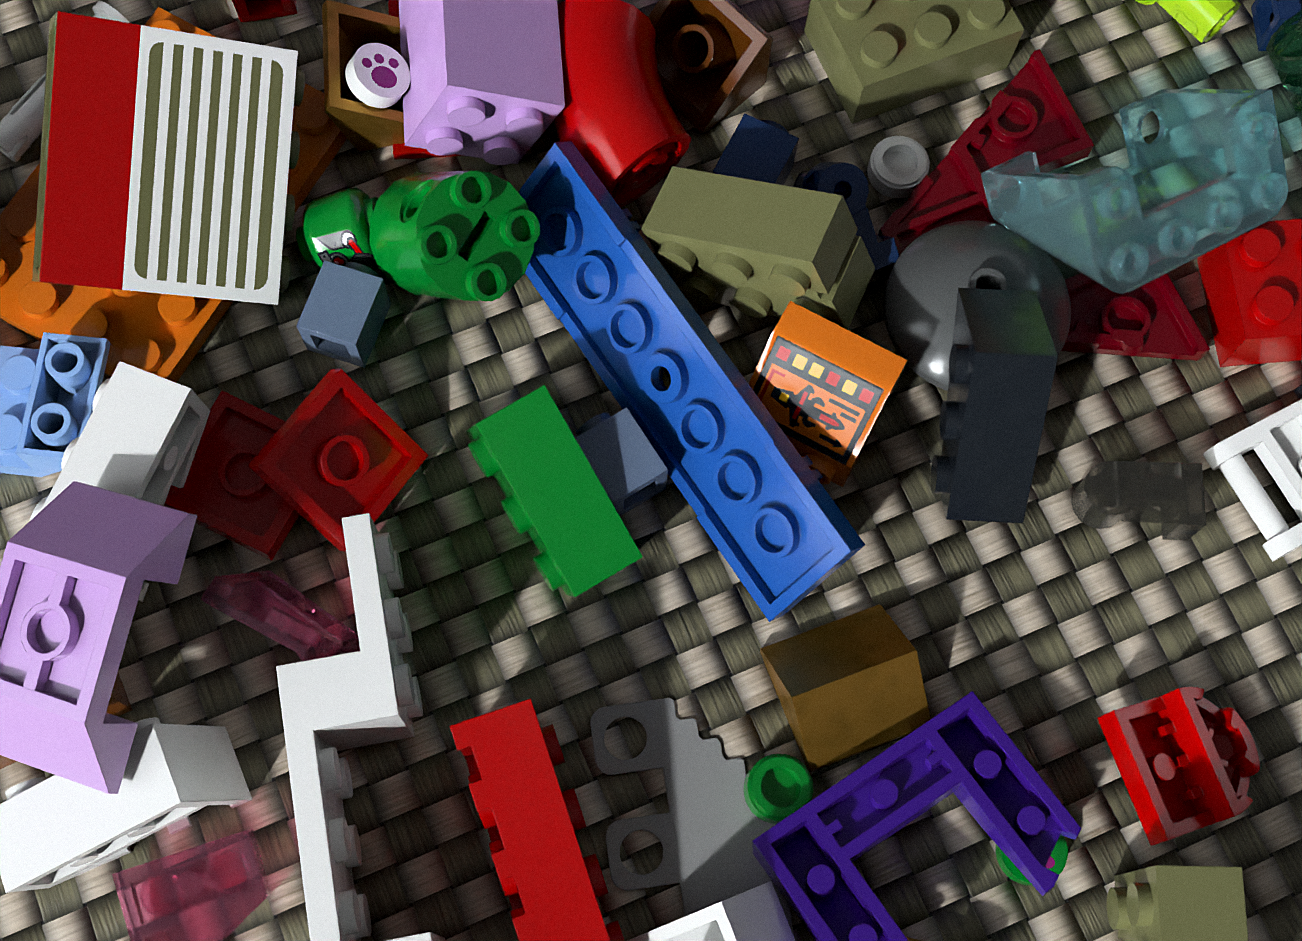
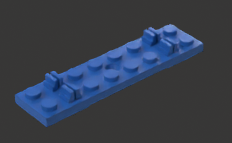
[518,141,865,622]

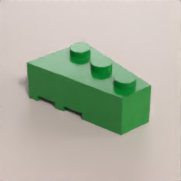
[465,385,643,597]

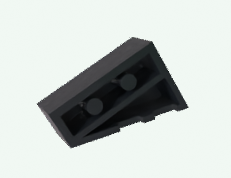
[931,288,1058,523]

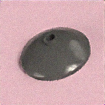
[883,220,1071,391]

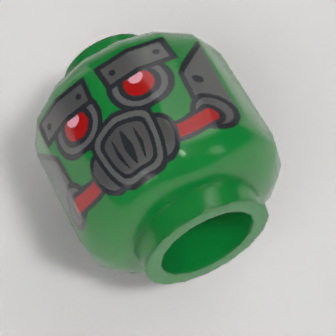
[296,188,378,268]

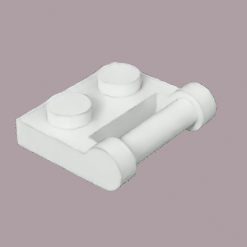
[1203,399,1302,562]

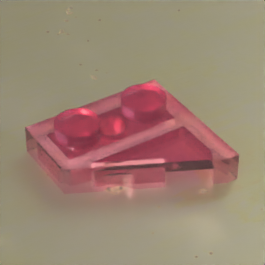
[201,570,360,661]
[112,828,272,941]

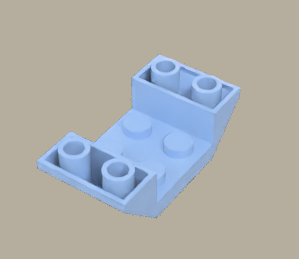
[0,332,111,477]

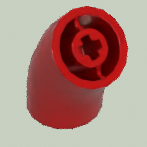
[553,0,691,208]

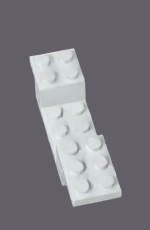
[276,513,445,941]

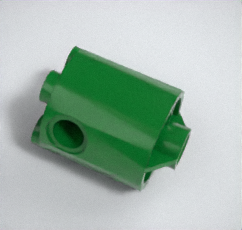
[369,170,540,301]

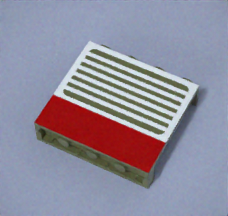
[32,11,305,305]

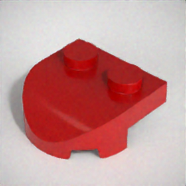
[1097,686,1260,846]

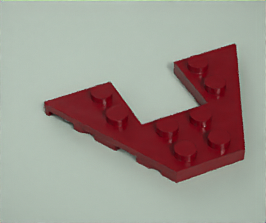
[878,49,1210,361]

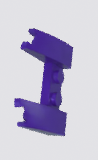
[752,691,1081,941]

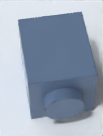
[296,260,391,368]
[575,407,668,516]

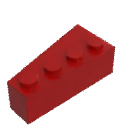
[450,698,624,941]

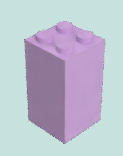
[399,0,565,165]

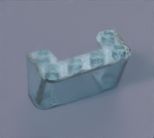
[981,89,1288,294]

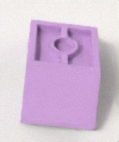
[0,481,197,794]

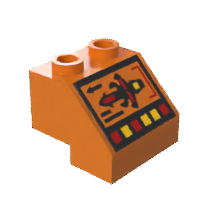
[749,301,907,487]

